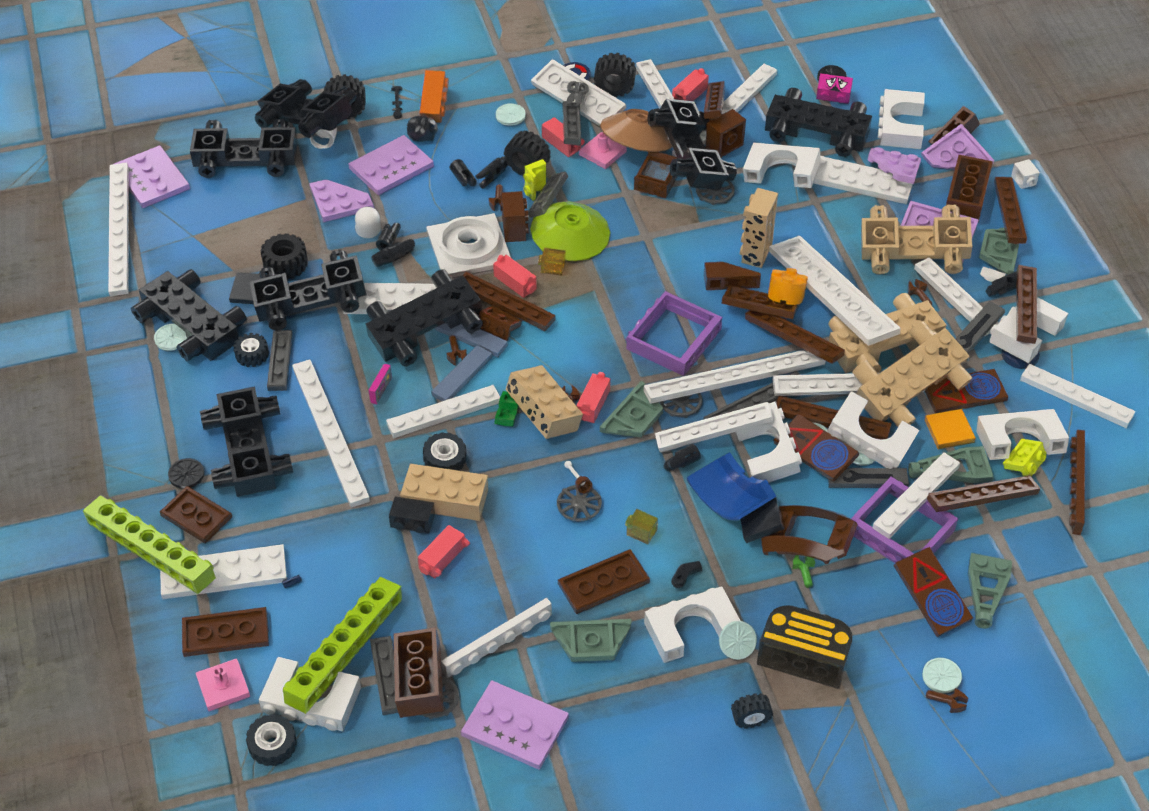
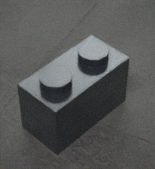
[389,496,435,533]

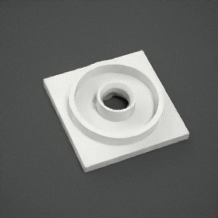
[427,213,511,278]

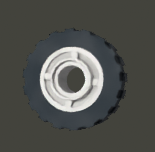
[423,432,466,471]
[246,714,297,766]

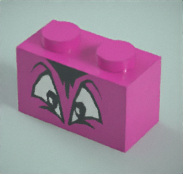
[816,73,853,104]

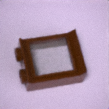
[634,152,677,198]

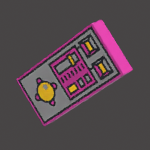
[369,363,392,404]

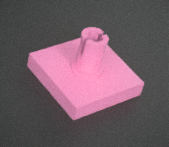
[579,132,627,169]
[196,659,250,712]

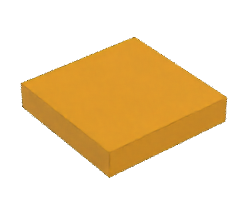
[925,409,976,449]

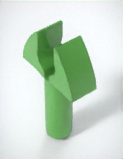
[792,555,815,588]

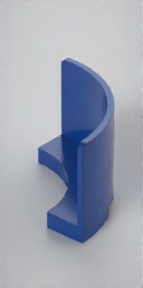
[687,452,777,521]

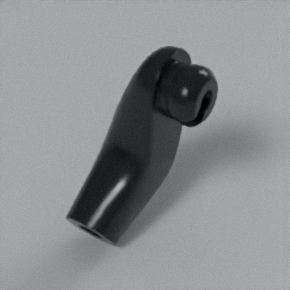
[671,561,702,588]

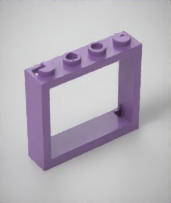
[625,291,722,376]
[851,477,958,563]

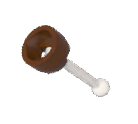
[564,461,592,493]

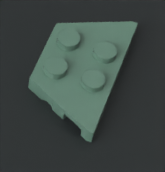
[979,228,1019,275]
[600,381,663,438]
[550,619,631,662]

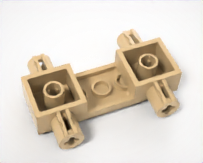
[861,205,972,274]
[828,293,947,373]
[852,321,973,427]

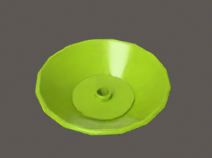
[530,201,610,261]

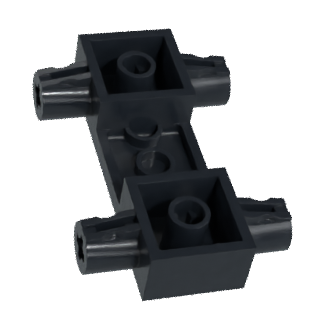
[255,79,357,138]
[765,87,872,157]
[647,99,737,190]
[190,119,298,178]
[250,249,367,331]
[131,269,247,361]
[365,269,483,367]
[200,386,293,497]

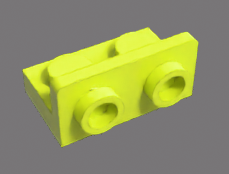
[523,159,546,201]
[1003,439,1046,477]

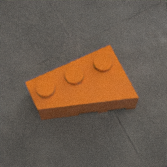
[420,70,449,123]

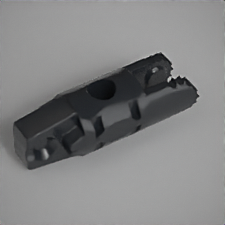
[475,156,508,189]
[371,239,415,267]
[985,271,1017,297]

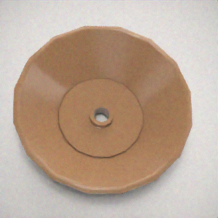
[600,109,672,152]

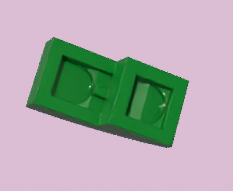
[494,391,519,427]

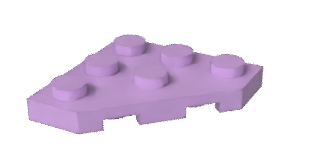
[921,124,994,170]
[868,147,921,184]
[309,180,374,222]

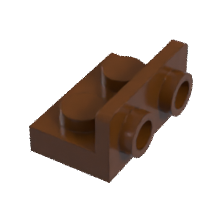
[479,306,522,341]

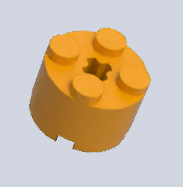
[768,268,808,305]

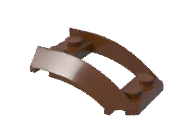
[761,505,858,564]

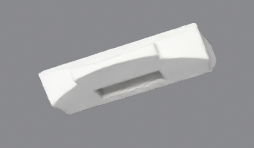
[980,267,1006,282]

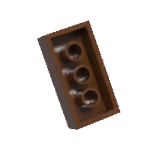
[946,155,993,222]
[394,627,443,718]

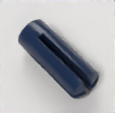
[282,575,302,588]

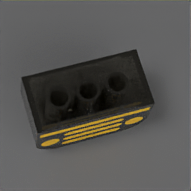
[757,605,853,689]

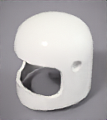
[310,127,337,149]
[355,207,381,238]

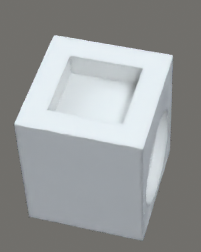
[1011,159,1040,189]

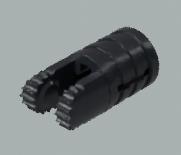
[449,159,477,186]
[376,223,401,250]
[663,444,701,471]

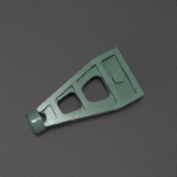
[908,446,993,483]
[968,553,1012,629]

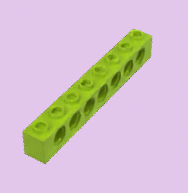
[82,495,216,594]
[282,577,402,714]

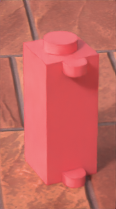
[672,68,709,101]
[542,117,585,157]
[493,255,537,298]
[576,372,611,423]
[418,525,470,579]

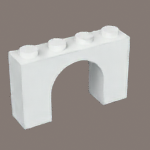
[878,89,925,149]
[743,143,821,188]
[990,297,1069,363]
[827,391,919,469]
[736,402,802,483]
[976,409,1069,460]
[644,586,740,663]
[259,657,361,731]

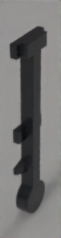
[391,86,403,119]

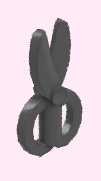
[566,81,589,106]

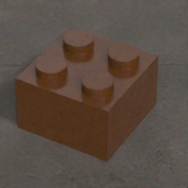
[705,109,746,157]
[501,191,529,243]

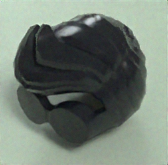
[407,115,438,142]

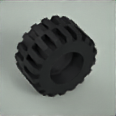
[594,53,636,97]
[324,74,366,119]
[504,130,551,175]
[261,233,308,280]

